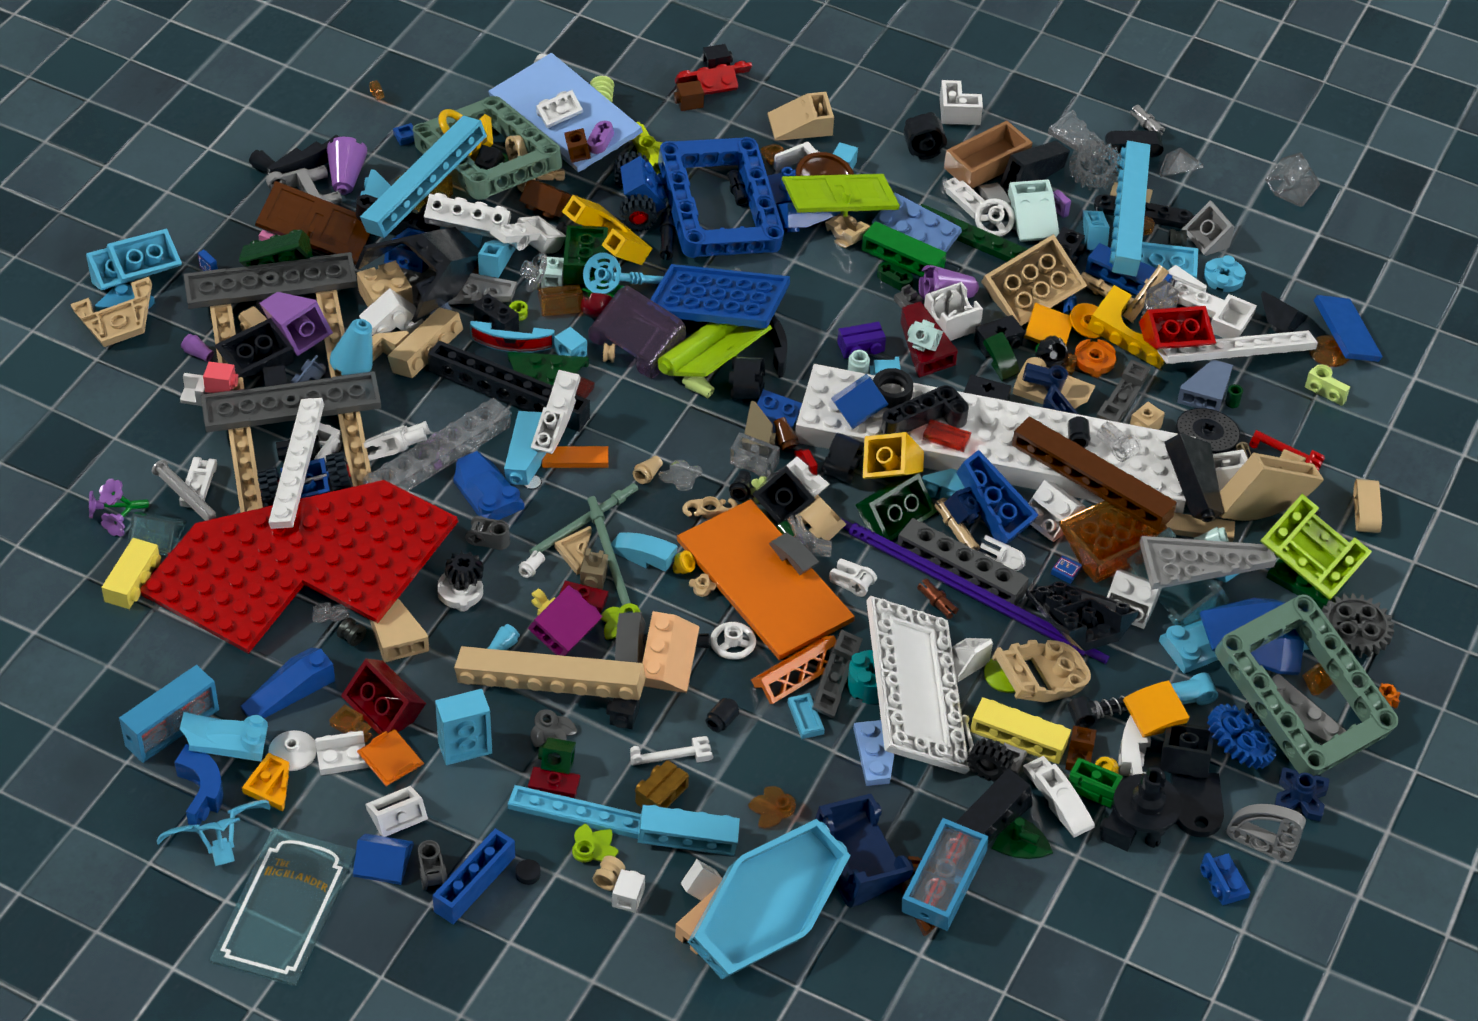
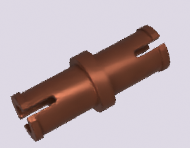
[917,578,959,619]

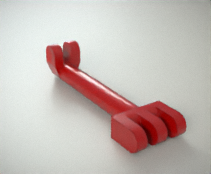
[1249,430,1325,471]

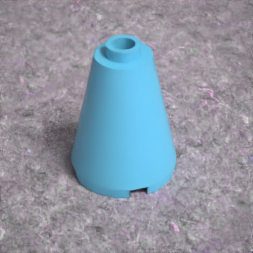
[330,319,373,376]

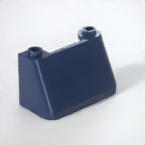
[815,794,913,908]

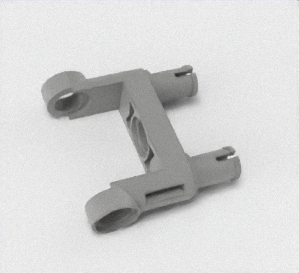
[266,165,342,204]

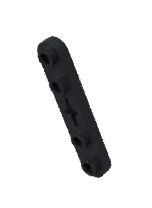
[1094,194,1194,229]

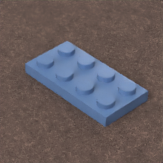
[872,192,962,252]

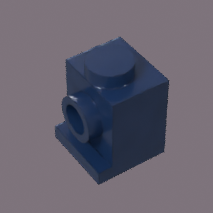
[944,487,982,525]

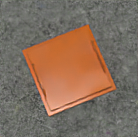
[357,729,424,786]

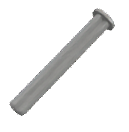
[152,460,216,521]

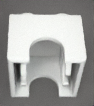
[924,282,983,341]

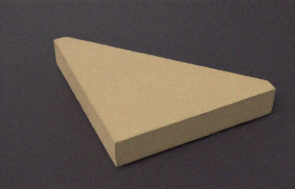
[555,526,592,575]

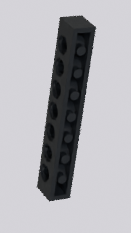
[428,341,590,432]

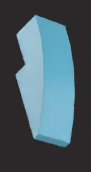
[611,532,678,572]

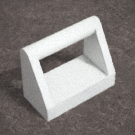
[365,786,428,837]

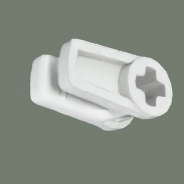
[829,559,877,597]

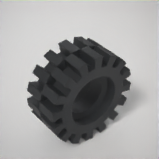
[967,738,1014,782]

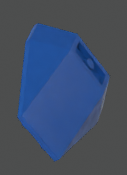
[1199,598,1304,675]

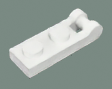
[179,457,217,507]

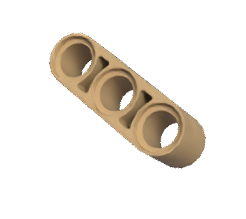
[1353,479,1382,533]

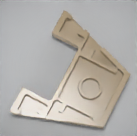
[71,277,152,347]

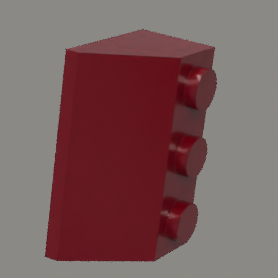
[341,659,426,735]

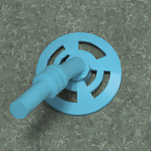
[583,253,664,294]

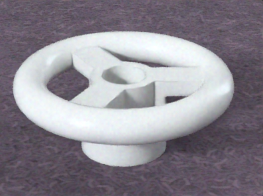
[975,198,1015,237]
[710,622,756,660]

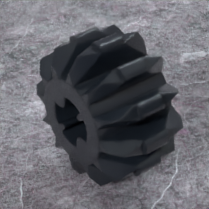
[445,550,484,589]

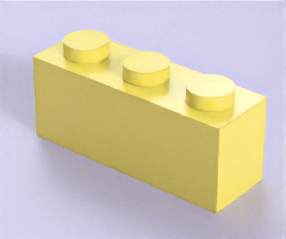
[101,538,161,609]

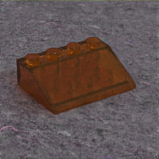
[1059,501,1171,583]

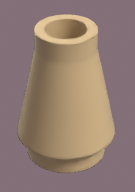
[633,456,663,484]

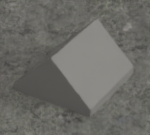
[1182,200,1234,256]

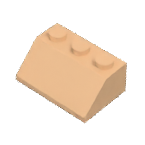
[642,611,700,693]

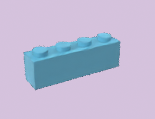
[637,805,740,856]

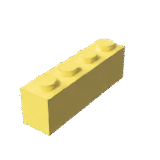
[970,697,1071,764]

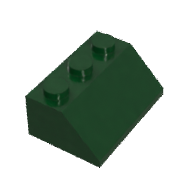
[239,230,313,267]
[856,473,937,541]

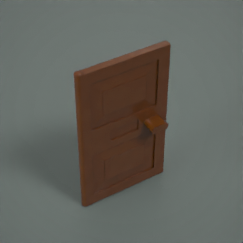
[255,181,370,265]

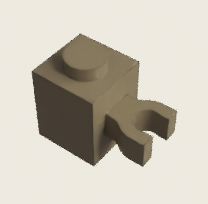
[580,548,608,590]

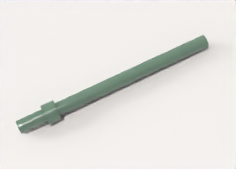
[529,483,638,556]
[587,496,631,606]

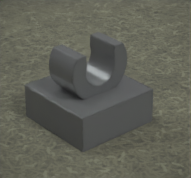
[894,284,923,308]

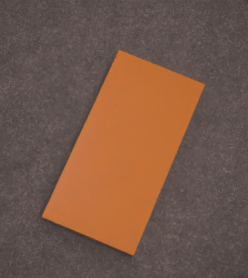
[677,499,855,660]

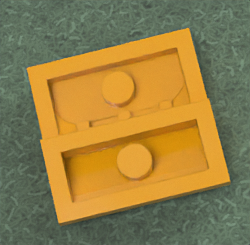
[1024,303,1072,344]
[1123,680,1190,737]

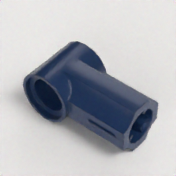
[1022,363,1068,392]

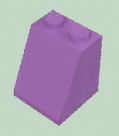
[260,292,333,356]

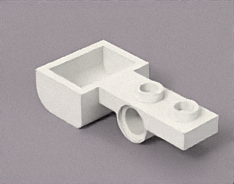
[490,216,566,254]
[1168,281,1257,338]

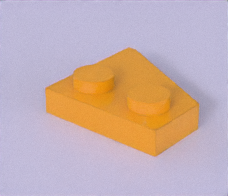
[242,753,290,811]

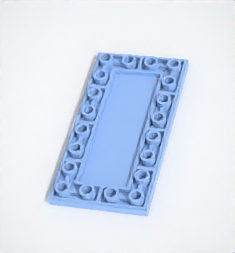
[488,53,643,172]

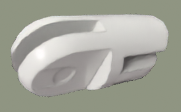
[978,535,1026,571]

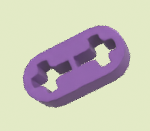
[587,121,614,154]

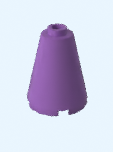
[327,136,367,195]
[919,265,979,305]

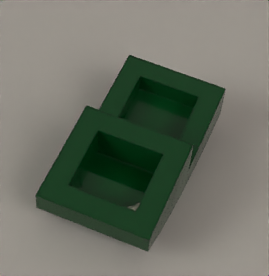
[983,332,1020,381]

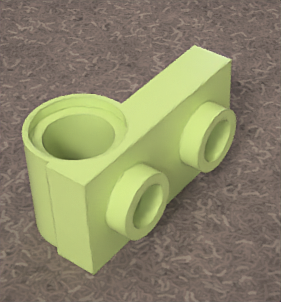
[1305,364,1350,406]

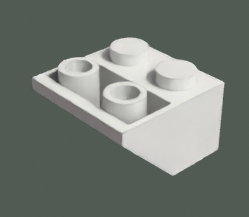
[1213,450,1248,491]
[1028,480,1087,542]
[1107,569,1162,629]

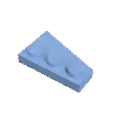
[853,720,894,786]

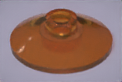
[1309,335,1349,367]

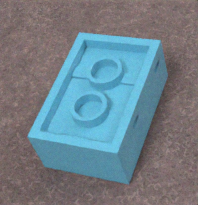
[435,689,492,765]

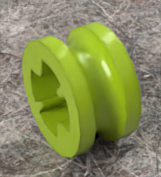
[509,300,528,321]

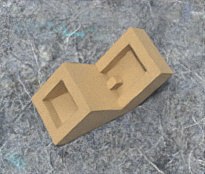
[372,331,409,361]

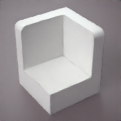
[180,373,210,406]
[681,859,722,901]

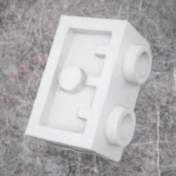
[536,90,583,128]
[315,731,369,775]

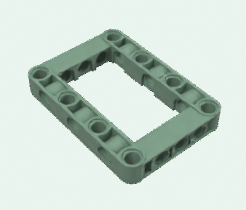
[412,96,562,200]
[1215,595,1398,776]

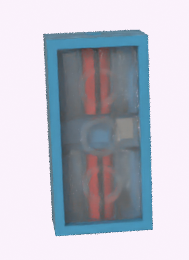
[119,665,219,763]
[902,818,988,931]

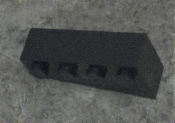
[955,768,1033,844]

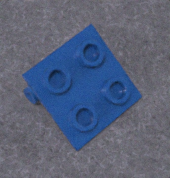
[757,389,802,439]

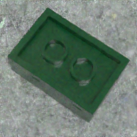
[563,225,608,285]

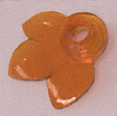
[748,786,796,828]

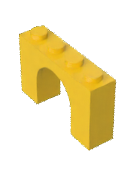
[562,195,653,265]
[1087,285,1165,369]

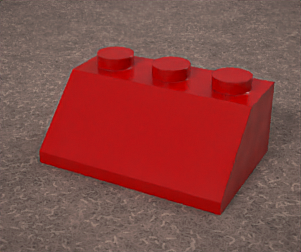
[1139,306,1216,349]

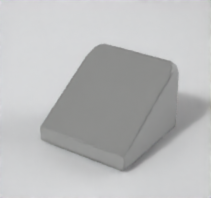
[1004,743,1027,773]

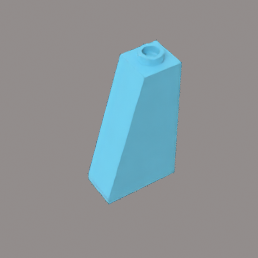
[504,411,546,485]

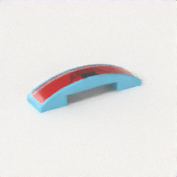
[470,321,555,353]

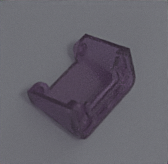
[588,286,686,379]

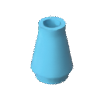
[487,624,520,650]

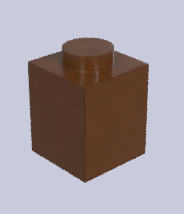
[674,81,704,111]

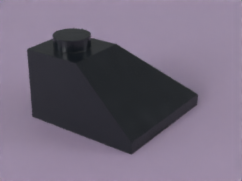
[1261,291,1308,333]

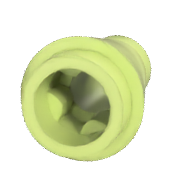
[682,376,715,398]

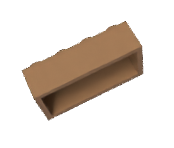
[944,121,1032,189]

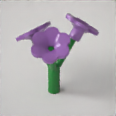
[89,478,149,537]

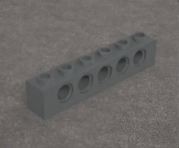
[898,518,1029,605]

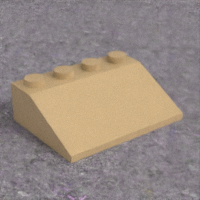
[981,234,1087,326]

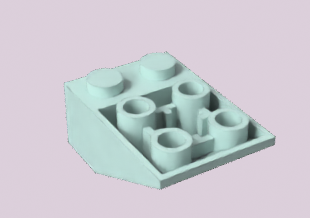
[1008,179,1059,242]

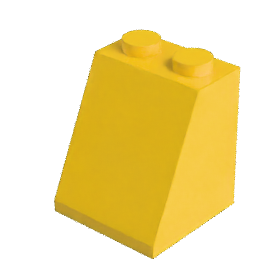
[863,432,924,479]

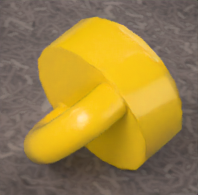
[673,550,695,574]
[1095,757,1120,775]

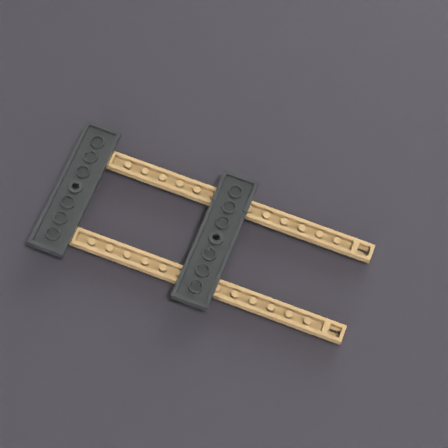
[183,252,381,512]

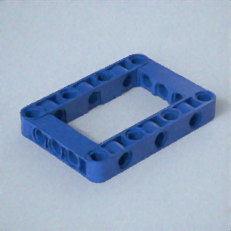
[658,137,784,258]

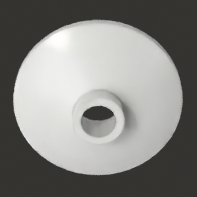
[269,730,317,771]

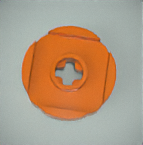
[1073,339,1116,378]

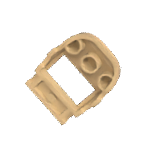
[992,640,1091,702]

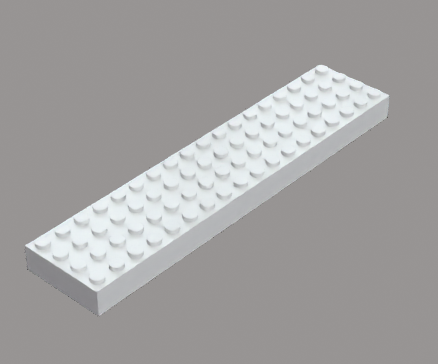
[795,364,1196,514]

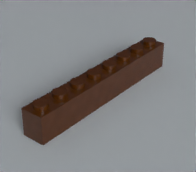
[1012,416,1177,532]

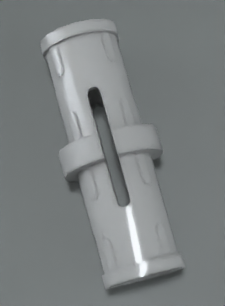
[1130,105,1165,135]

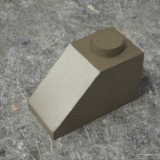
[743,401,776,453]

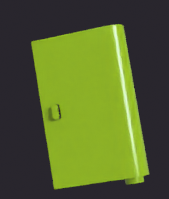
[658,322,772,377]

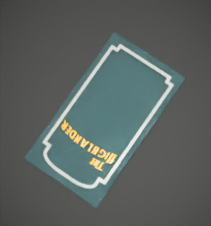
[210,827,356,986]

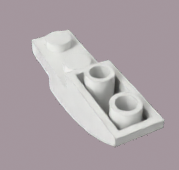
[531,370,581,454]
[1118,715,1151,777]
[1023,756,1095,837]

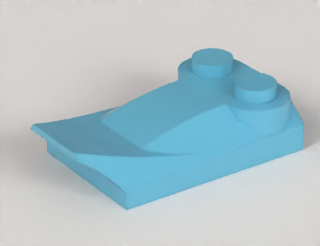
[1159,620,1218,674]
[180,712,268,762]

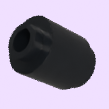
[1067,416,1091,448]
[705,698,739,733]

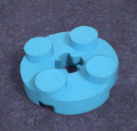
[1204,255,1246,292]

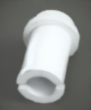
[519,550,545,578]

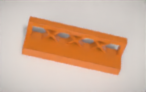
[751,635,836,704]

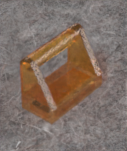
[537,284,583,316]

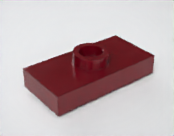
[559,580,608,613]
[528,766,580,799]

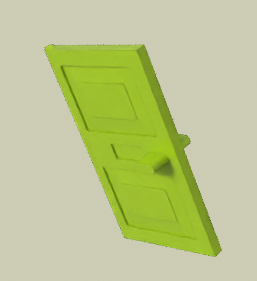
[782,174,900,217]

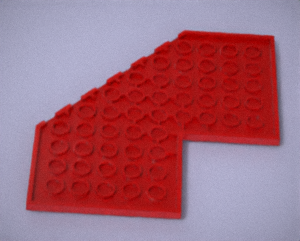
[140,480,458,654]

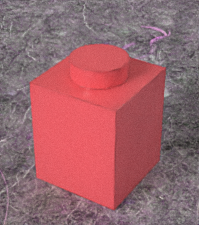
[203,362,239,393]

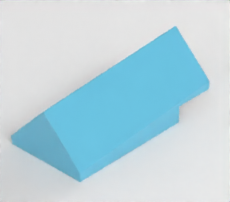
[86,229,182,290]

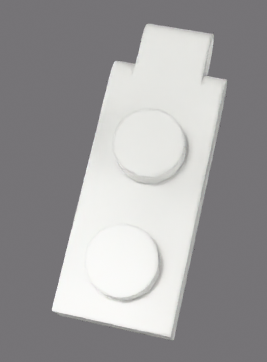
[944,177,990,219]

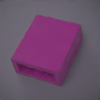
[528,585,603,656]

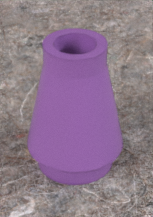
[181,334,214,362]

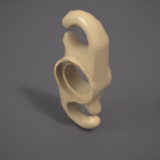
[682,496,738,519]

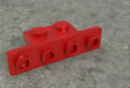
[675,61,752,95]

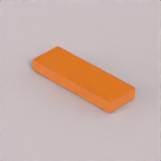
[542,446,608,468]

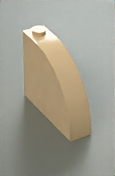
[1219,453,1324,521]

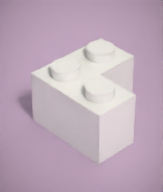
[940,80,983,125]
[359,288,424,336]

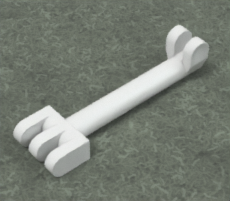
[630,736,713,766]

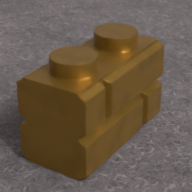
[635,760,689,808]

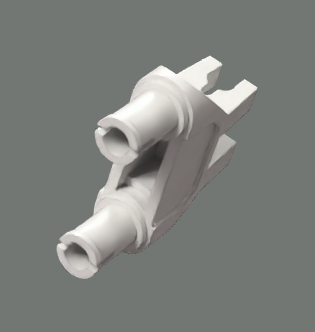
[364,421,430,461]

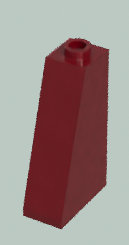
[901,301,958,378]

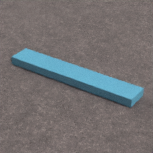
[508,785,641,839]

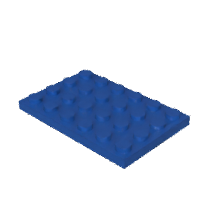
[645,264,790,329]

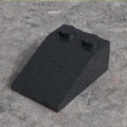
[215,318,294,378]

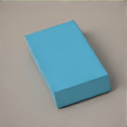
[787,693,825,739]

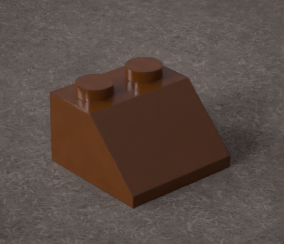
[519,179,572,219]

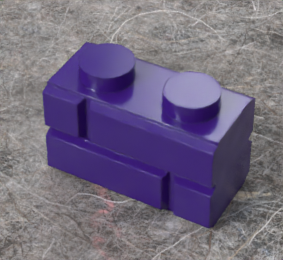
[837,321,886,359]

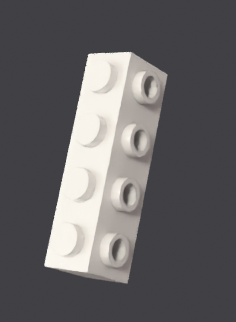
[424,193,511,239]

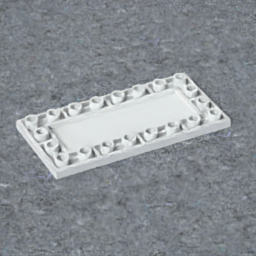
[866,596,970,774]

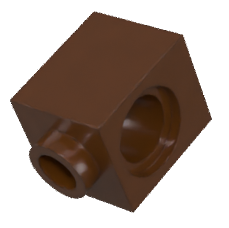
[564,128,591,163]

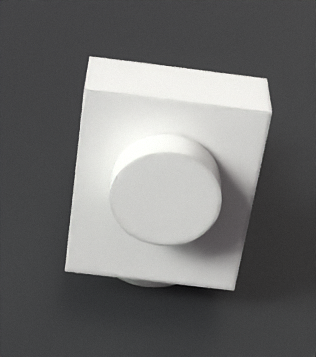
[774,142,819,171]
[314,423,342,462]

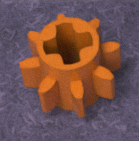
[1379,683,1401,708]

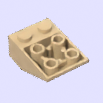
[768,92,834,141]

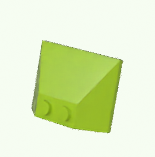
[1260,494,1372,600]

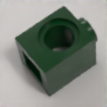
[538,737,576,774]

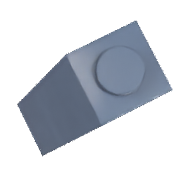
[1177,359,1233,411]

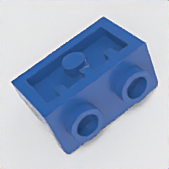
[1200,853,1250,906]

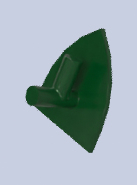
[991,816,1053,859]

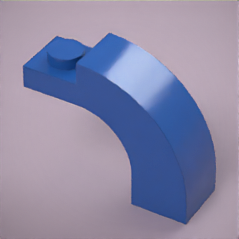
[174,744,223,825]

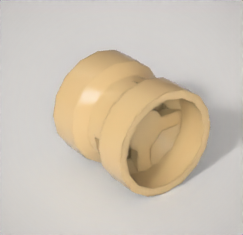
[593,856,625,891]

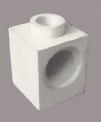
[612,869,645,913]

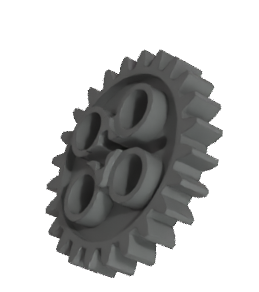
[1322,593,1394,658]

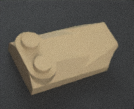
[1013,357,1095,409]

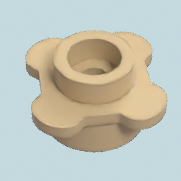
[689,574,716,597]

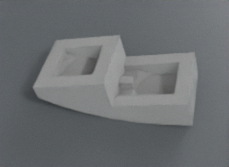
[977,183,1011,209]

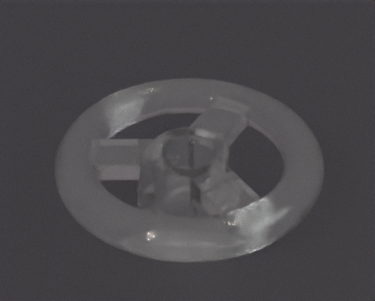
[520,253,547,292]

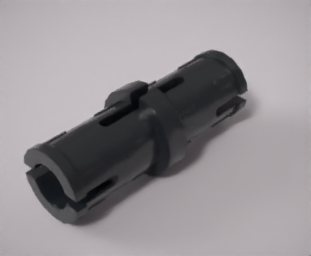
[727,170,748,206]

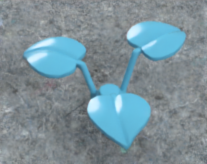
[157,800,270,866]

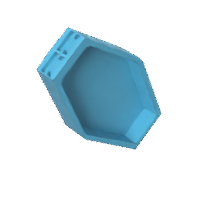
[688,819,851,979]

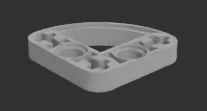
[1227,804,1306,862]

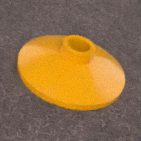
[1070,303,1101,338]

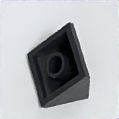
[753,465,816,524]

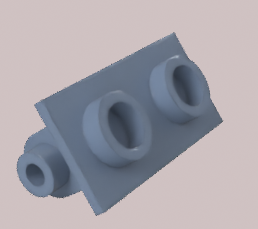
[290,355,326,383]

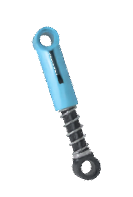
[1068,673,1218,728]

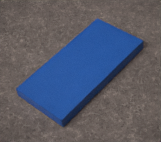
[1314,295,1383,362]

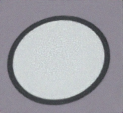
[523,475,542,489]

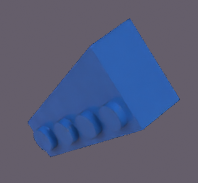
[956,450,1039,550]

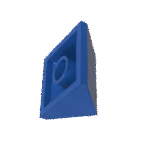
[831,374,889,429]
[353,833,414,885]

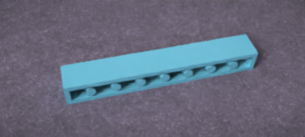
[360,116,487,238]

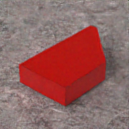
[794,449,818,476]

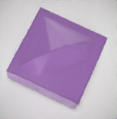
[1053,190,1071,218]

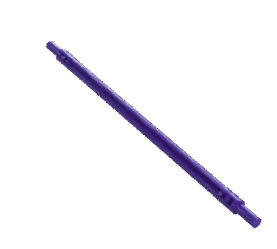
[840,517,1110,664]

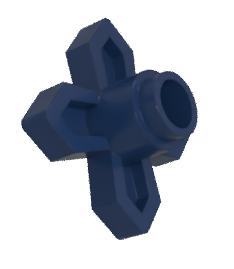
[1274,767,1329,821]

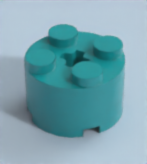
[847,650,879,704]

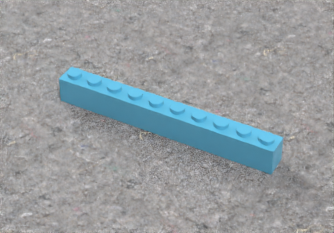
[1109,140,1150,277]

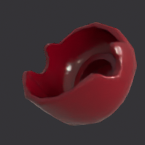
[580,293,613,319]

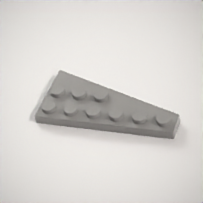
[400,260,517,306]
[1139,536,1276,590]

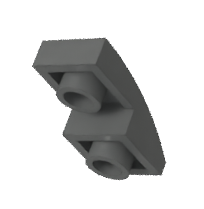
[769,532,819,575]

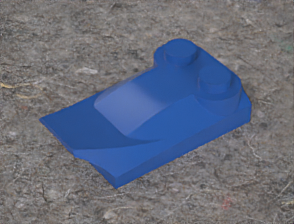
[453,451,525,520]

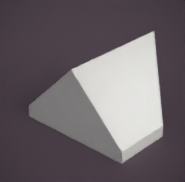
[952,638,993,683]

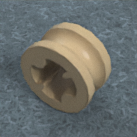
[603,343,615,363]

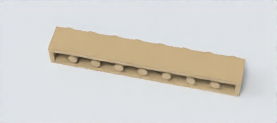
[454,646,646,700]

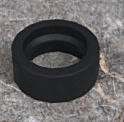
[873,368,913,409]

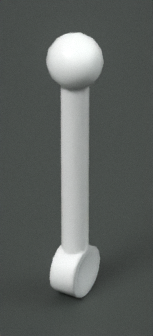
[962,715,974,755]

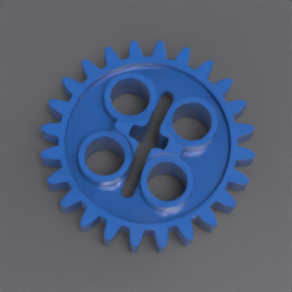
[1207,703,1277,769]

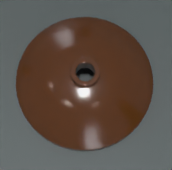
[795,152,854,176]

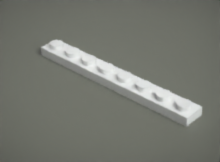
[1158,330,1318,364]
[269,398,324,529]

